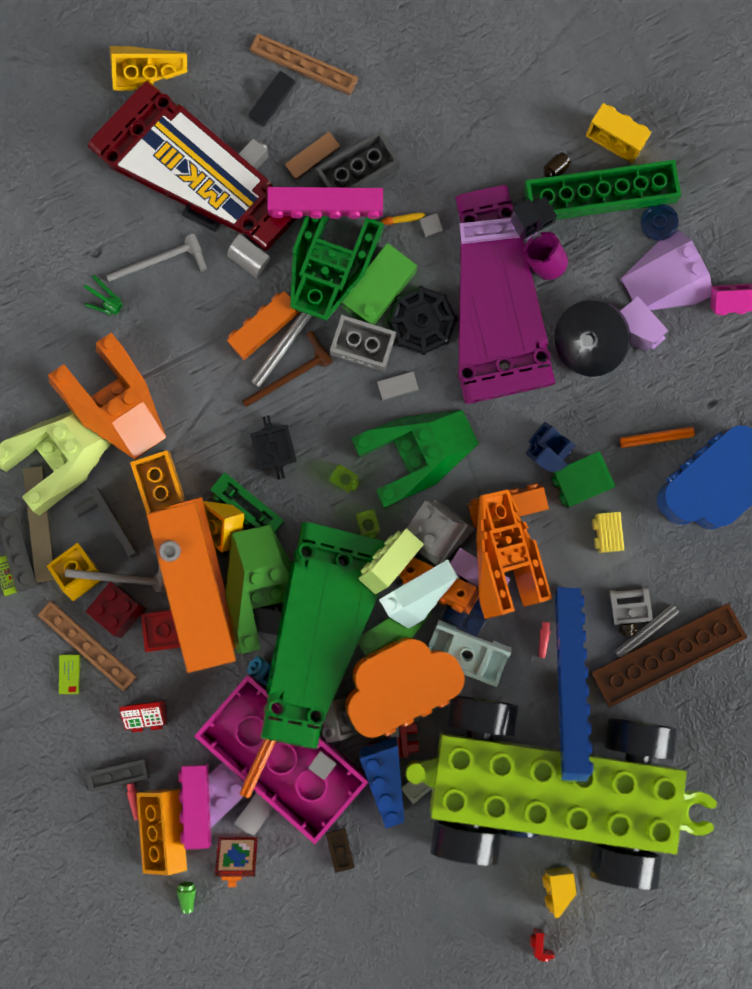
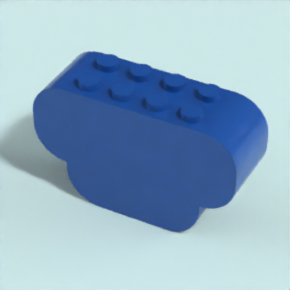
[657,426,752,529]

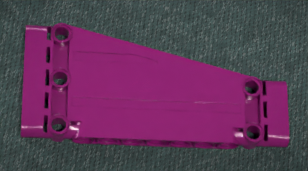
[455,185,556,404]

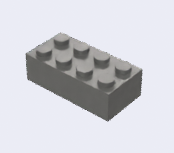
[316,131,400,188]

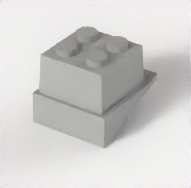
[407,500,475,566]

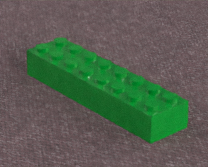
[523,160,681,220]

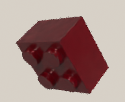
[85,581,146,638]

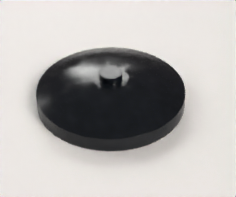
[554,299,631,377]

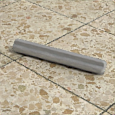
[614,605,679,658]

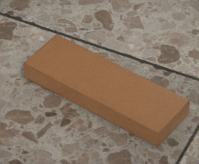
[285,132,340,181]

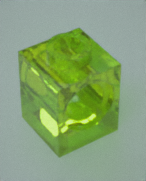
[329,464,360,494]
[355,509,380,538]

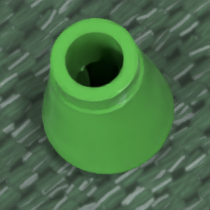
[176,881,196,914]

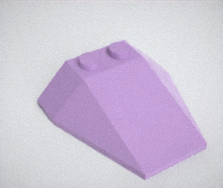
[620,230,712,310]

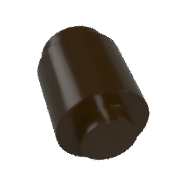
[543,152,571,177]

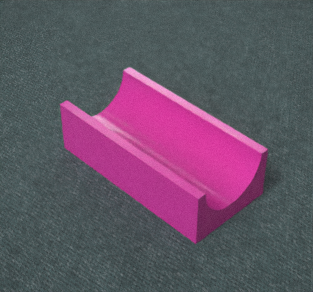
[194,674,368,844]

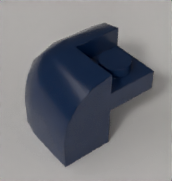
[525,422,576,472]
[441,598,487,637]

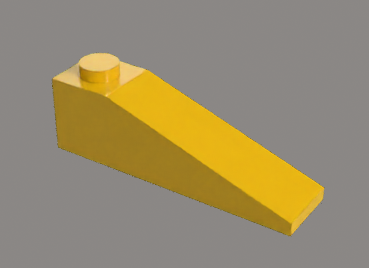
[110,46,187,91]

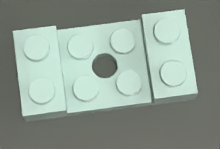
[428,620,512,687]

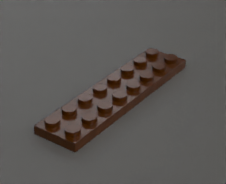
[590,603,747,708]

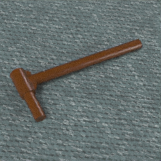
[242,331,333,407]

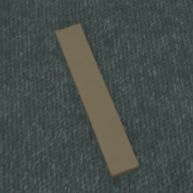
[23,466,55,583]

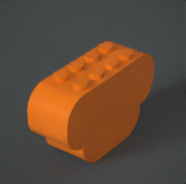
[345,638,464,737]

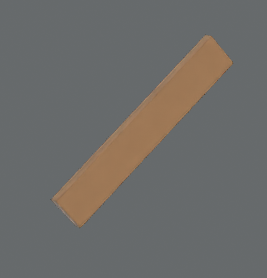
[250,33,358,96]
[37,601,138,692]

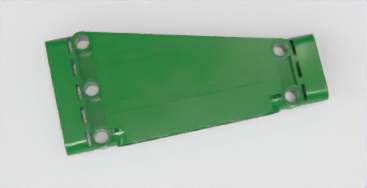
[260,522,385,749]

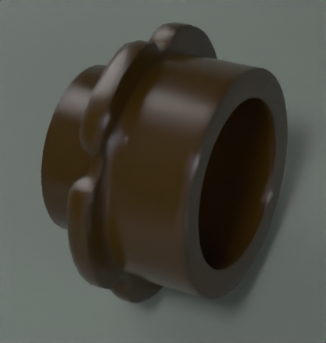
[618,623,638,636]

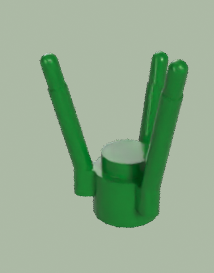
[83,275,123,316]

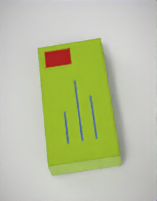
[59,655,80,694]

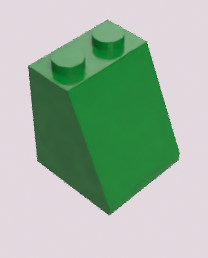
[551,451,616,508]

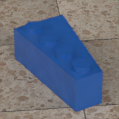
[359,736,404,828]

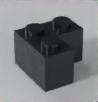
[511,196,557,240]

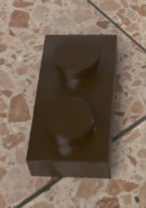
[326,828,355,873]

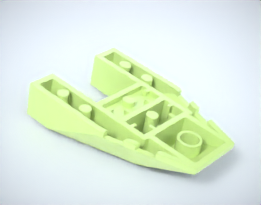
[0,411,112,516]

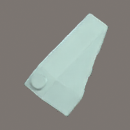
[379,560,458,629]

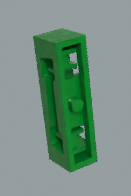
[210,472,285,534]

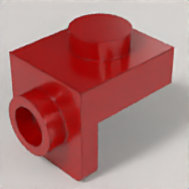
[530,929,555,962]

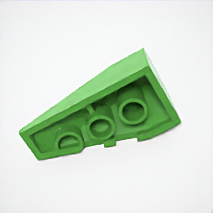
[358,612,431,656]

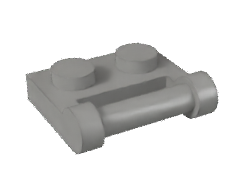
[608,586,653,625]

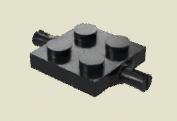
[251,416,297,480]

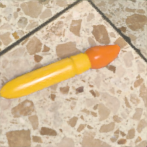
[380,213,425,225]

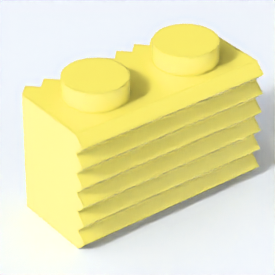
[592,512,624,553]

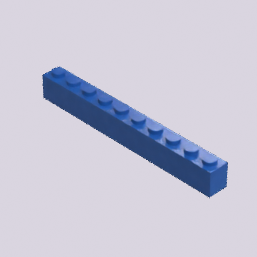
[555,587,593,781]

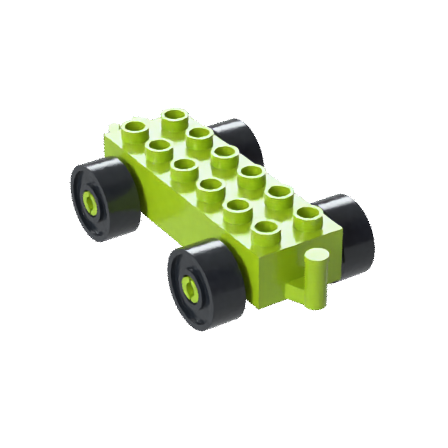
[406,696,717,889]

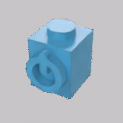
[246,655,271,686]

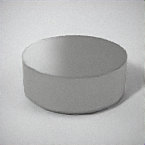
[159,540,181,562]

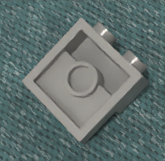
[322,696,358,743]

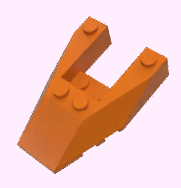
[48,333,166,460]
[476,490,552,619]

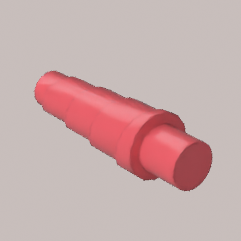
[538,622,551,658]
[126,782,138,820]

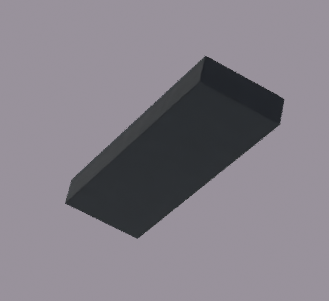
[248,70,296,126]

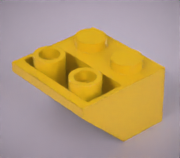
[542,866,576,918]

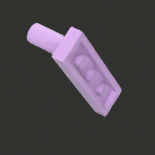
[460,218,537,244]

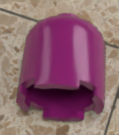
[523,232,568,280]

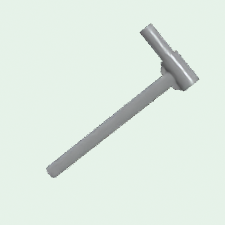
[106,234,207,282]
[65,565,166,593]

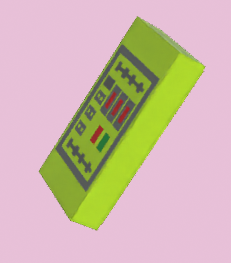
[0,555,17,596]

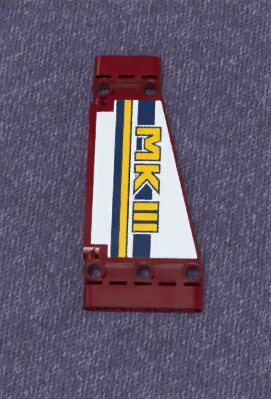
[88,81,297,251]

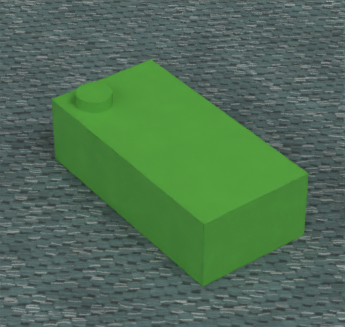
[341,243,418,325]

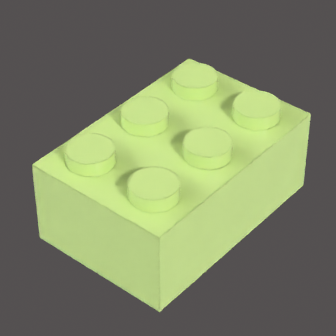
[358,528,424,594]

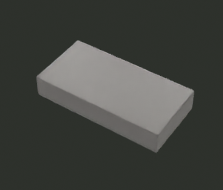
[377,371,419,401]

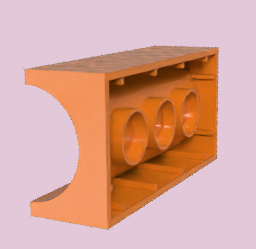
[146,497,236,673]

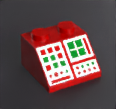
[119,700,168,733]

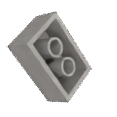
[330,315,396,372]

